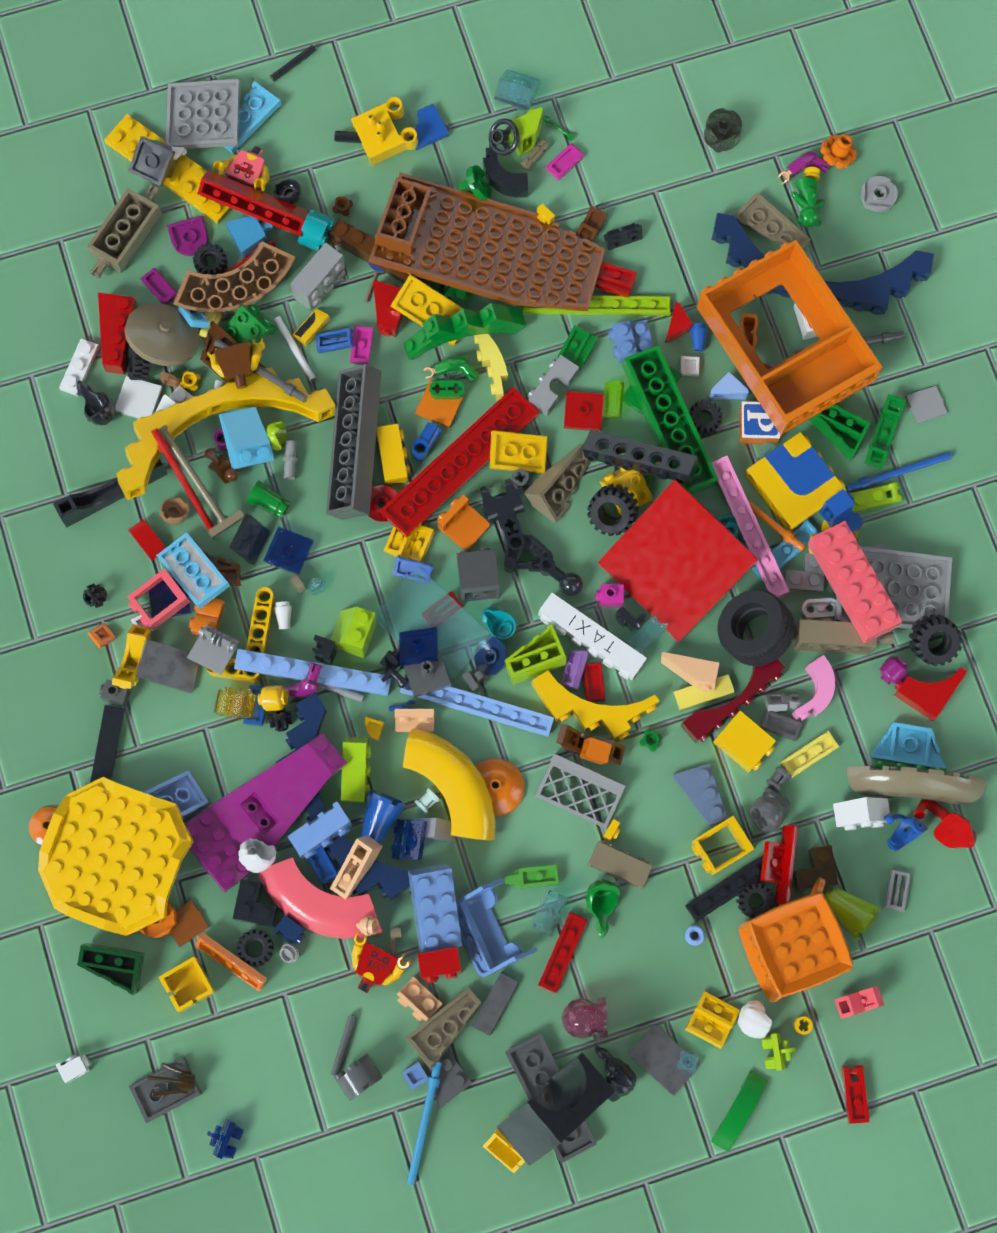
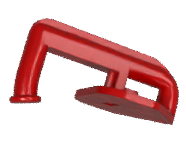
[914,799,977,848]

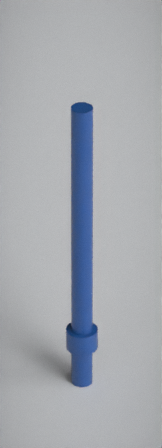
[845,452,952,492]

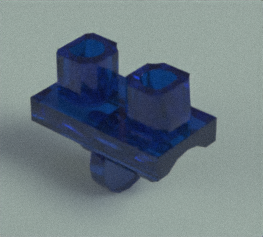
[207,1119,244,1159]

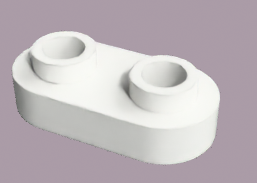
[801,598,836,619]

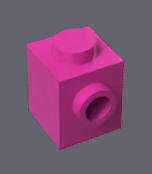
[596,584,624,608]

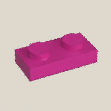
[350,326,373,365]

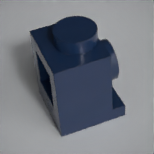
[273,915,306,945]

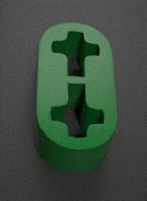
[429,380,465,399]

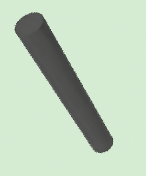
[331,1015,356,1076]

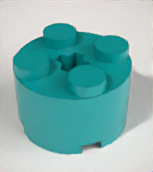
[298,209,334,252]

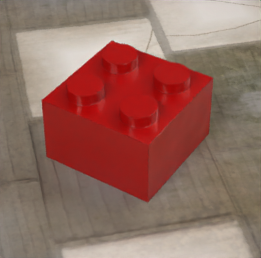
[417,947,461,984]

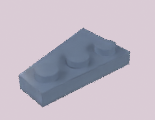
[672,764,728,826]

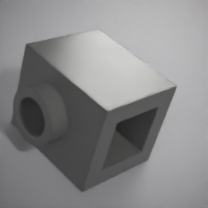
[99,679,132,707]

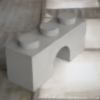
[528,355,579,416]

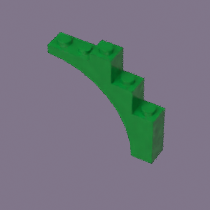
[403,302,527,360]

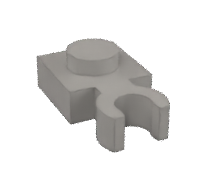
[765,693,800,712]

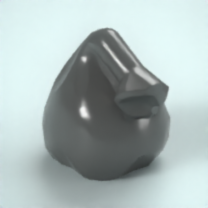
[750,786,790,832]

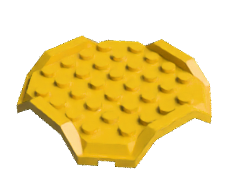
[38,777,194,936]

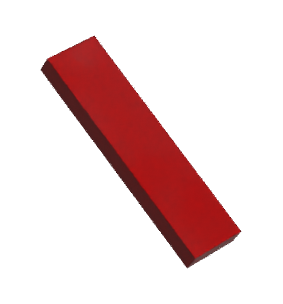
[538,912,588,994]

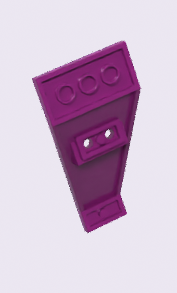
[185,733,347,893]

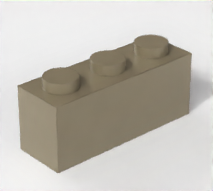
[588,841,652,889]

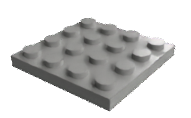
[165,79,240,149]

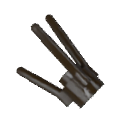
[147,1063,196,1096]

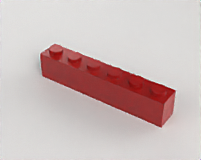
[197,170,310,236]

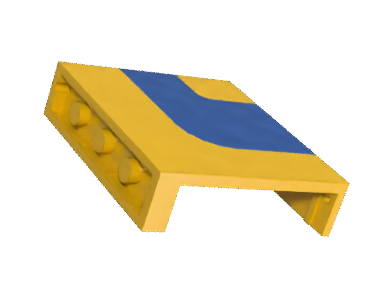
[744,432,847,532]

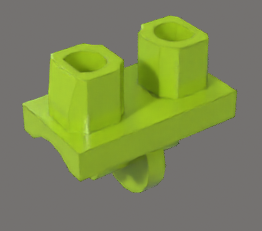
[761,1033,796,1071]

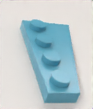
[223,81,281,154]

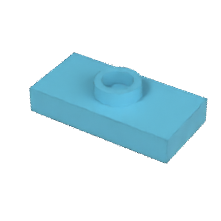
[178,307,210,328]

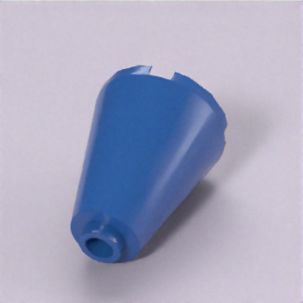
[361,790,406,844]

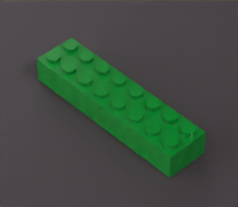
[622,345,719,494]

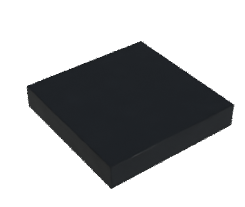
[229,514,270,565]

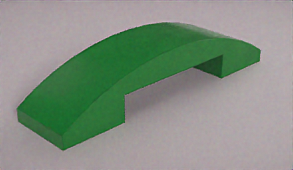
[864,394,906,469]
[711,1070,768,1152]

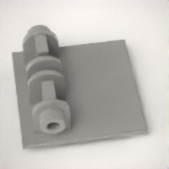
[187,625,240,675]

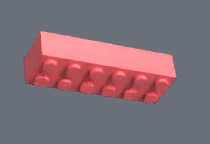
[808,521,902,644]

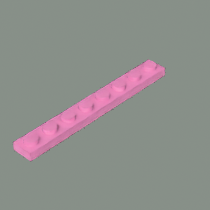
[711,456,790,597]

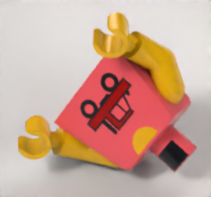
[212,146,270,191]

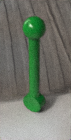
[543,116,575,141]

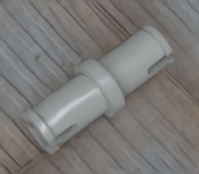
[283,440,298,480]

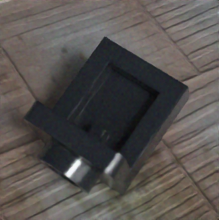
[615,606,646,632]

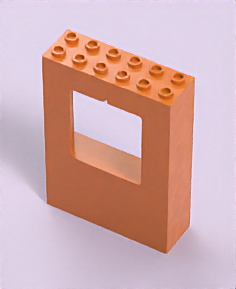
[697,240,883,435]

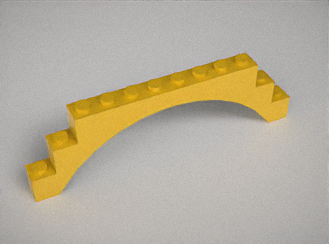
[116,367,336,501]

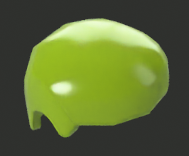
[265,421,287,450]

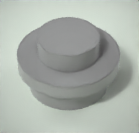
[280,943,299,963]

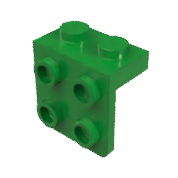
[224,304,277,345]

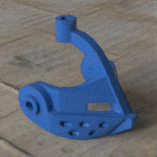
[884,813,928,851]

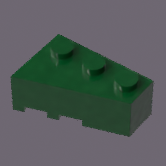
[77,943,145,995]

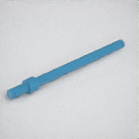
[407,1061,442,1185]

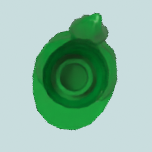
[585,879,620,938]

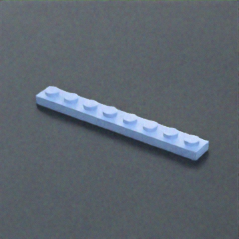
[234,649,391,696]
[400,674,554,737]

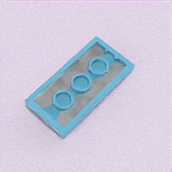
[156,532,230,610]

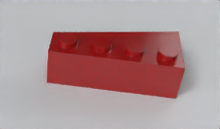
[98,292,138,375]

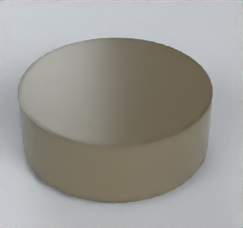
[290,574,306,593]

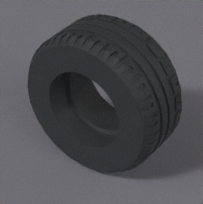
[717,589,795,666]

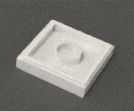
[115,376,163,419]

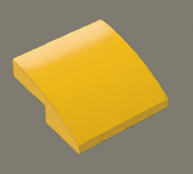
[384,525,435,562]
[685,991,740,1049]

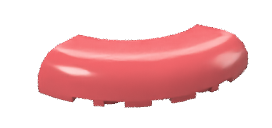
[257,857,383,939]

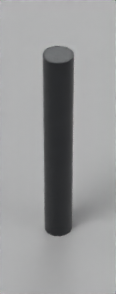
[270,45,316,82]

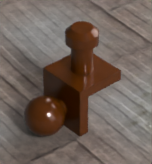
[205,448,239,484]

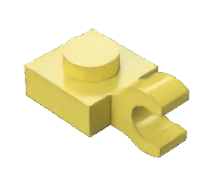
[199,312,223,341]

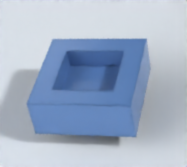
[402,1062,428,1090]

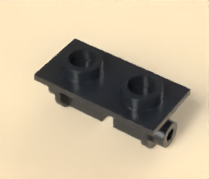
[603,223,643,250]

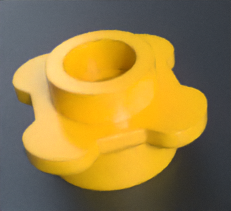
[180,371,201,391]

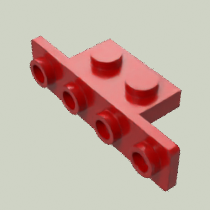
[760,825,798,904]

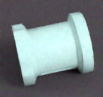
[414,788,440,814]

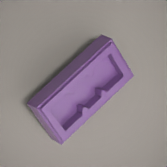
[560,650,588,689]

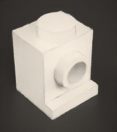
[56,1054,91,1083]

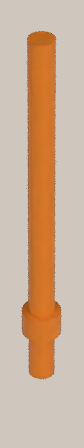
[716,482,806,552]

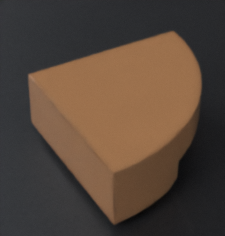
[160,371,181,387]

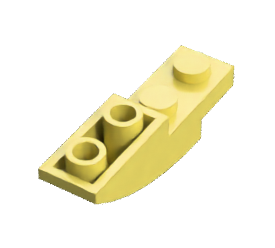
[473,334,508,401]

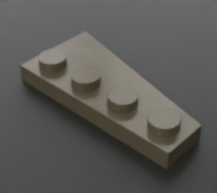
[734,192,811,249]
[405,988,482,1070]

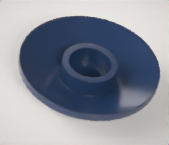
[474,637,507,676]

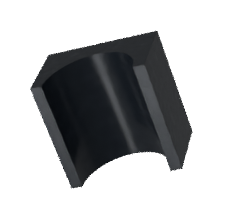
[497,1053,615,1166]

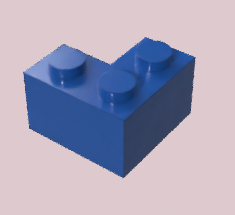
[819,489,863,534]

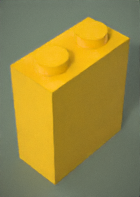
[713,711,776,773]

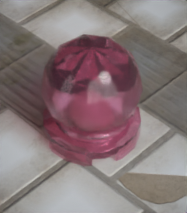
[561,997,608,1039]

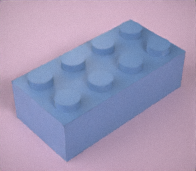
[408,863,462,953]

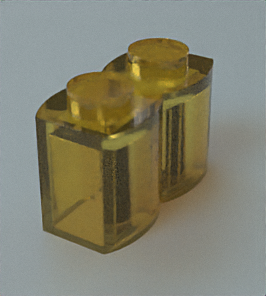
[213,687,257,718]

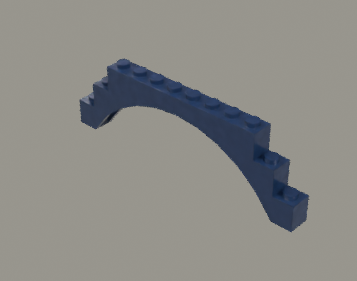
[711,213,934,315]
[276,692,411,901]

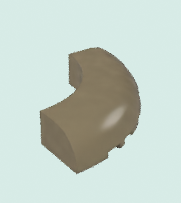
[847,766,986,804]

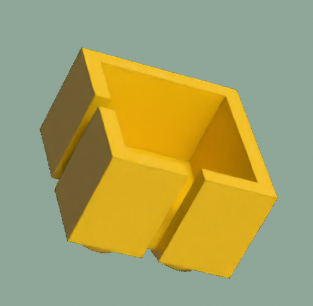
[159,956,216,1013]
[482,1115,525,1173]

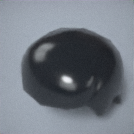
[273,179,302,204]

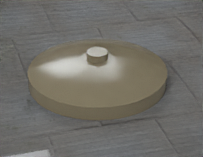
[125,303,200,366]

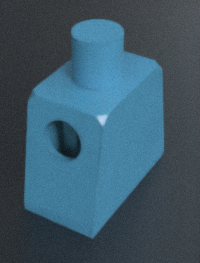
[226,216,273,258]

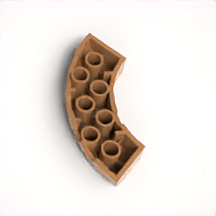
[173,241,295,312]

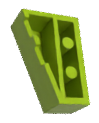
[505,623,566,685]
[341,737,371,802]

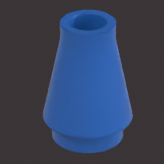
[690,323,708,351]

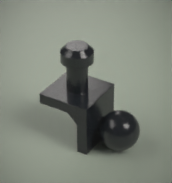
[379,650,408,688]

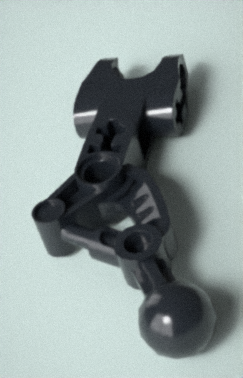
[480,478,583,596]

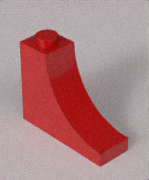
[894,667,967,721]

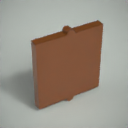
[169,900,209,947]

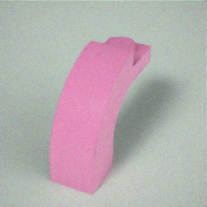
[791,655,835,721]

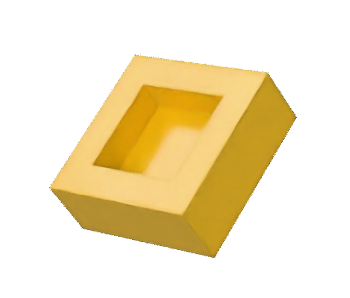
[537,203,555,225]
[603,819,621,842]

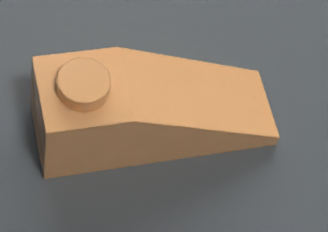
[661,652,719,692]
[330,835,382,900]

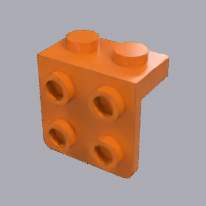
[438,495,490,550]

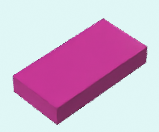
[546,143,584,181]

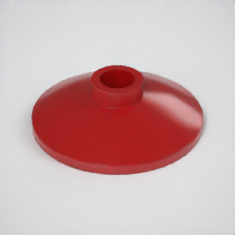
[368,485,398,522]

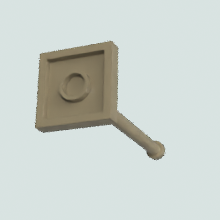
[158,425,244,539]

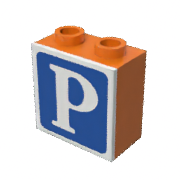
[739,402,782,445]

